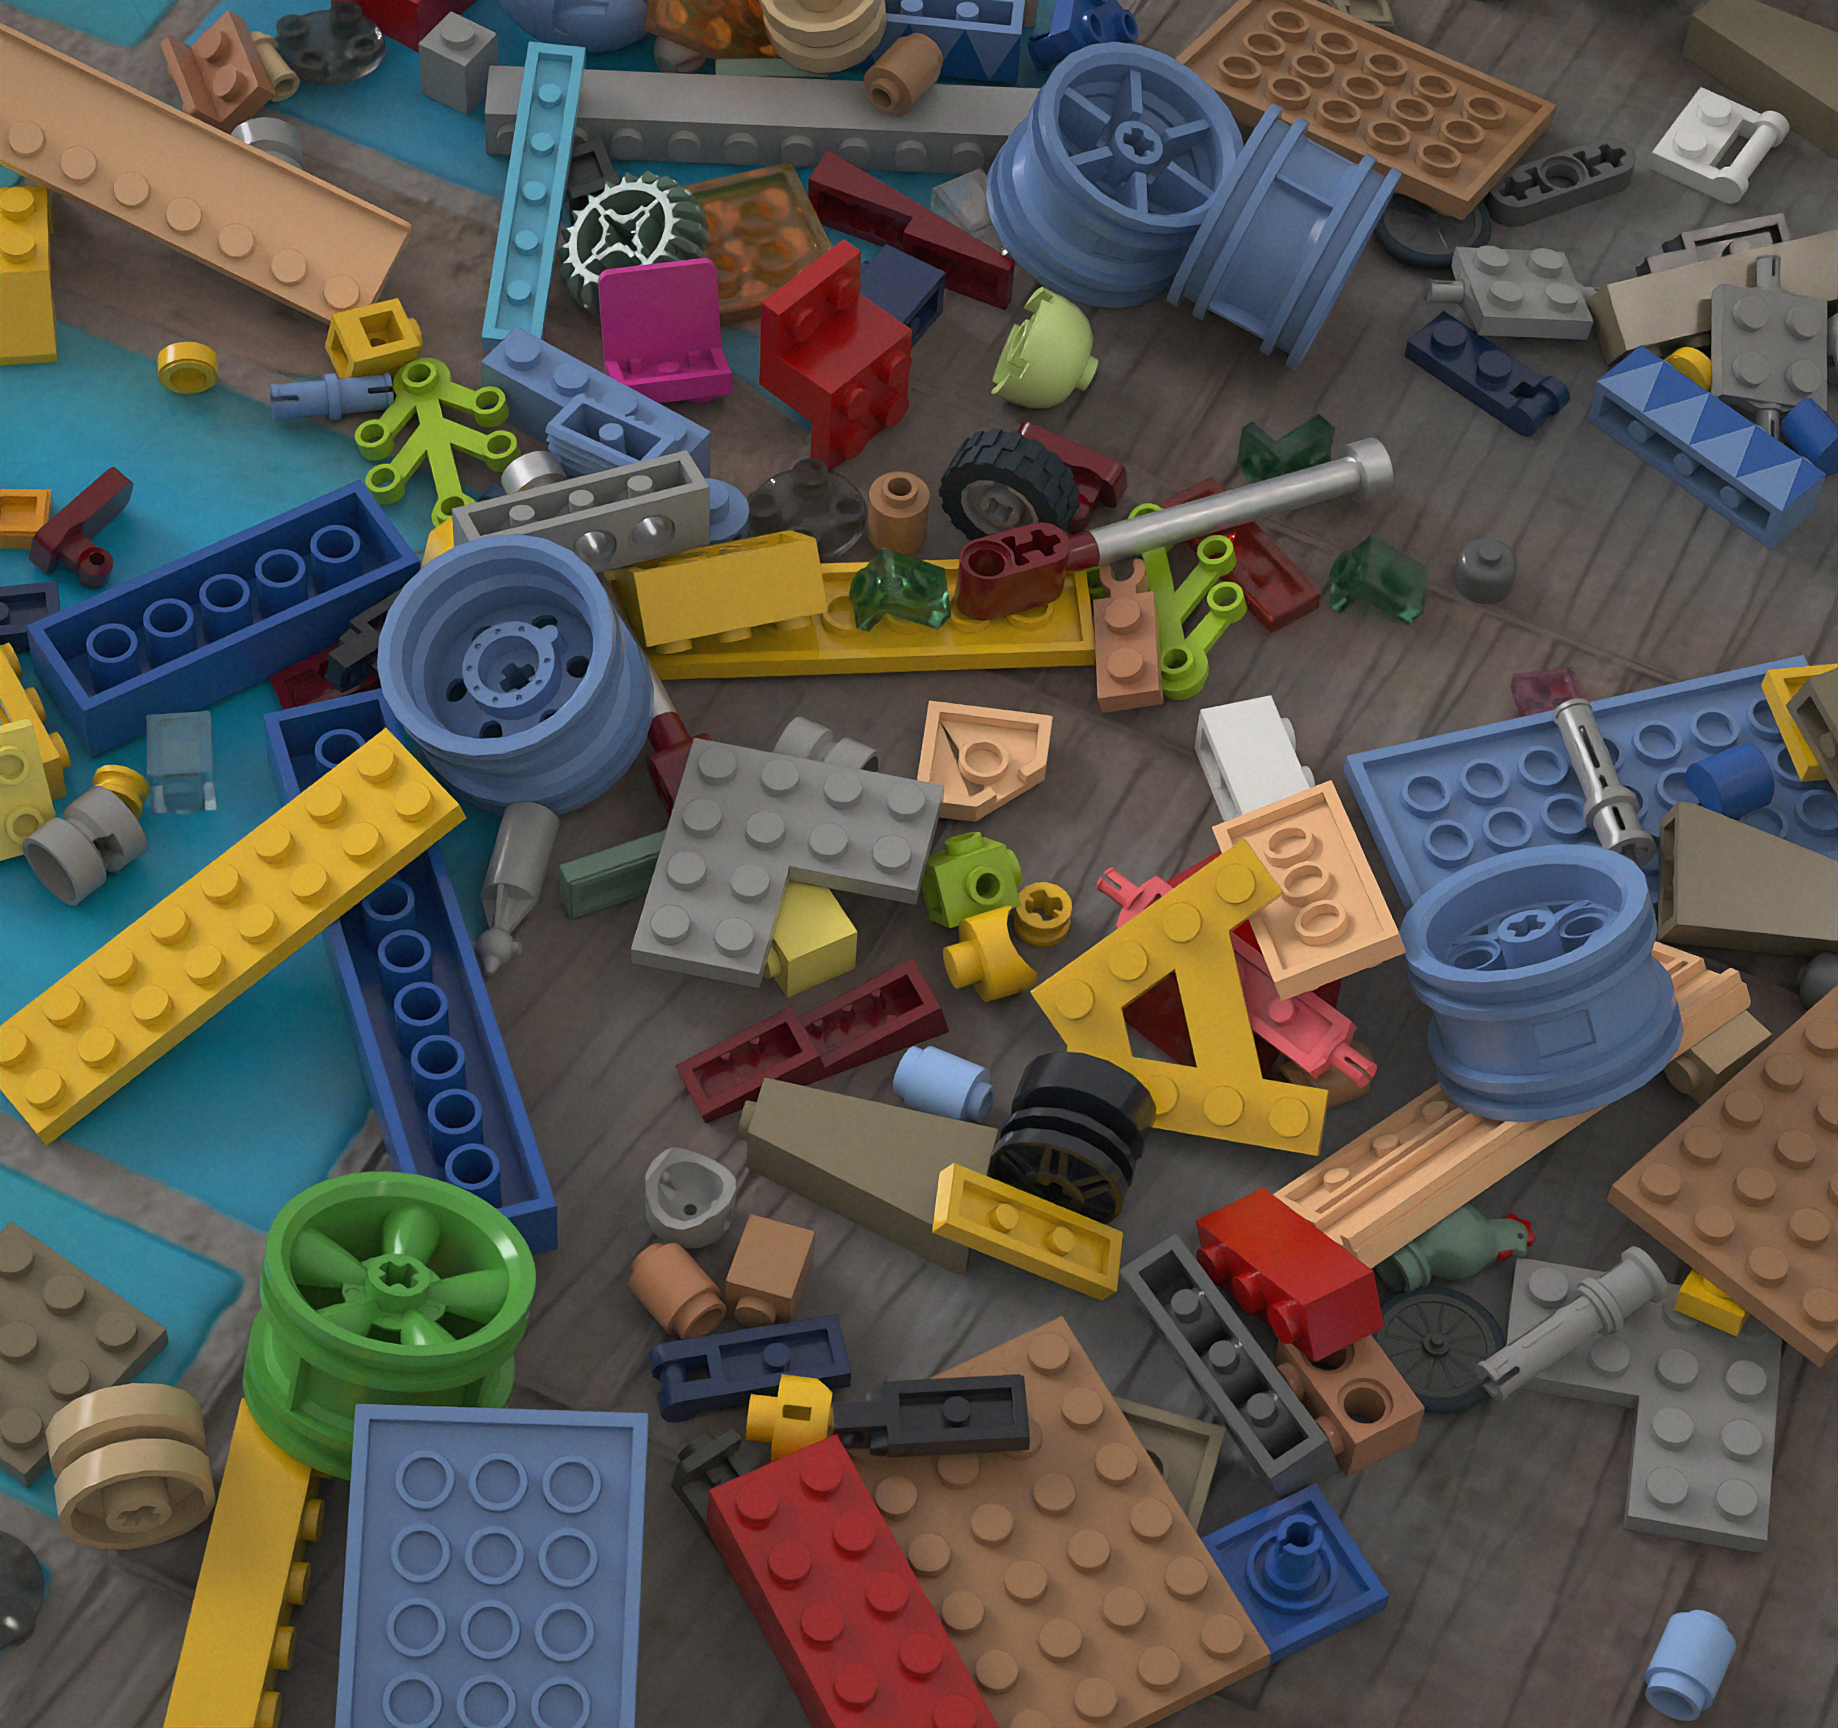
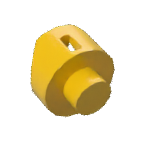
[943,905,1038,1003]
[746,1374,832,1463]

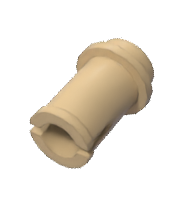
[250,31,300,102]

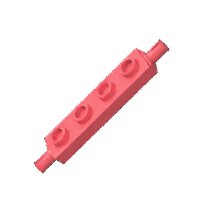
[1096,867,1377,1088]

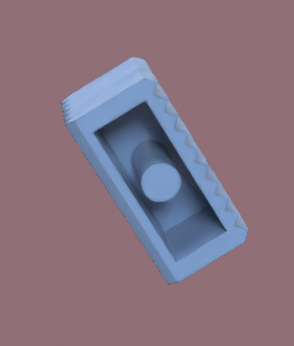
[545,393,677,480]

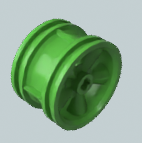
[243,1171,536,1481]

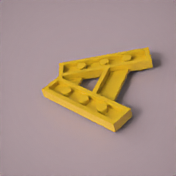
[1030,838,1330,1156]

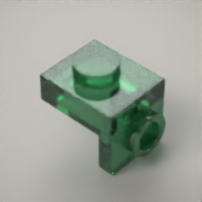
[1237,414,1335,483]
[1329,535,1428,625]
[849,548,952,632]

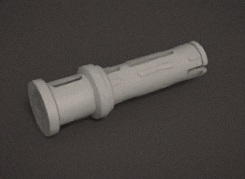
[1553,698,1657,868]
[1475,1246,1669,1402]

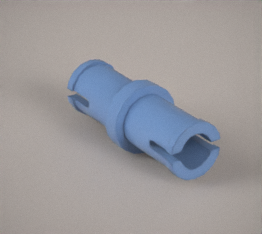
[269,373,394,422]

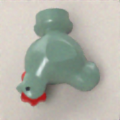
[1374,1202,1536,1294]

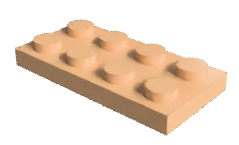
[1212,780,1406,1001]

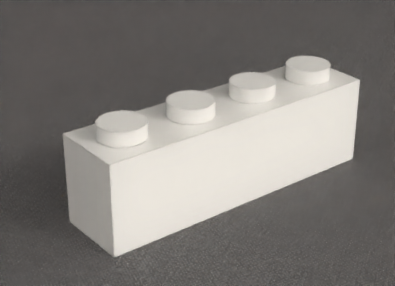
[1194,695,1315,822]

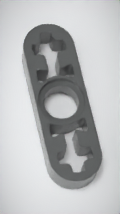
[1485,138,1636,227]

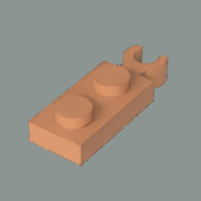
[1093,559,1163,713]

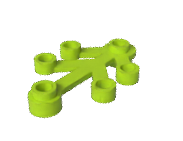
[355,358,521,528]
[1086,503,1247,700]

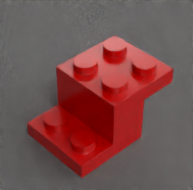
[759,239,912,474]

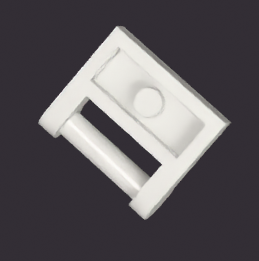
[1648,87,1789,204]

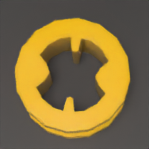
[91,765,150,820]
[1013,882,1072,947]

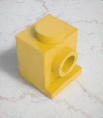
[325,298,423,379]

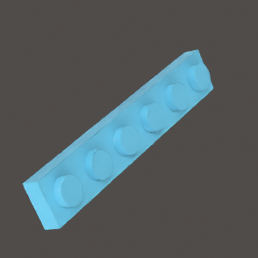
[482,41,586,350]

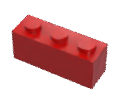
[1195,1187,1384,1362]

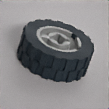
[938,429,1080,541]

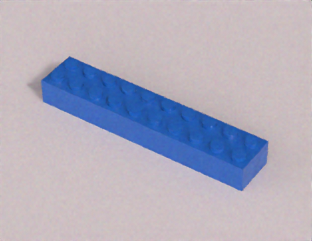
[263,688,558,1255]

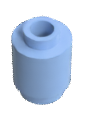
[892,1046,996,1123]
[1645,1610,1736,1721]

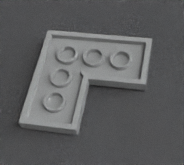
[631,738,944,988]
[1505,1257,1782,1553]

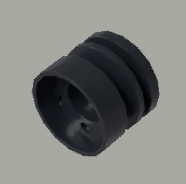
[989,1051,1157,1224]

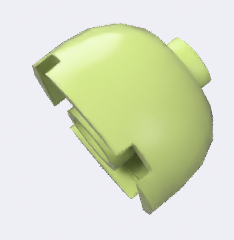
[991,287,1098,409]

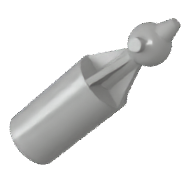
[471,802,560,977]

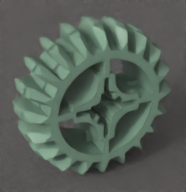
[556,170,712,319]

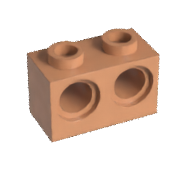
[1273,1335,1425,1477]

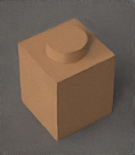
[725,1214,815,1328]

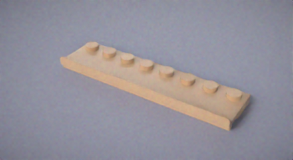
[0,23,412,326]
[1273,941,1751,1269]

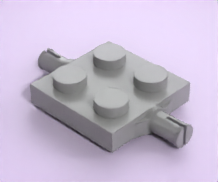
[1424,246,1601,340]
[1711,254,1827,441]

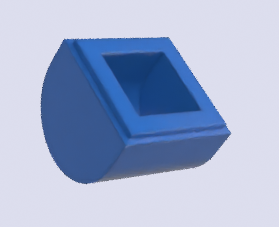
[1780,397,1838,477]
[1684,742,1775,819]

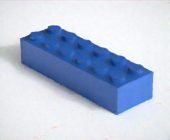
[26,480,421,758]

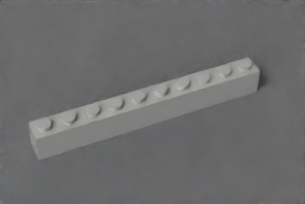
[485,65,1040,175]

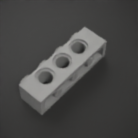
[452,450,710,574]

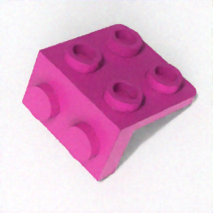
[598,258,733,403]

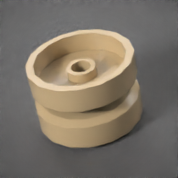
[759,0,887,74]
[46,1383,216,1549]

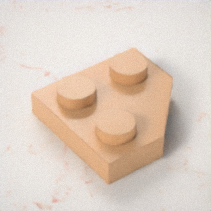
[917,700,1053,822]

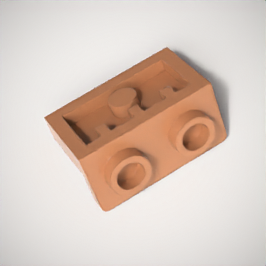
[160,10,275,135]

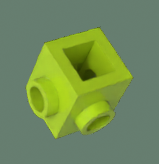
[921,832,1022,928]

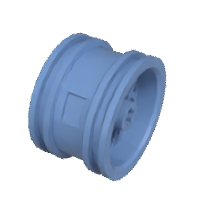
[1399,844,1684,1122]

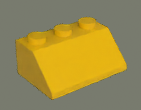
[614,530,828,654]

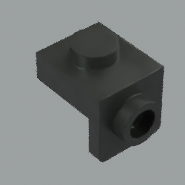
[564,137,622,224]
[671,1428,753,1553]

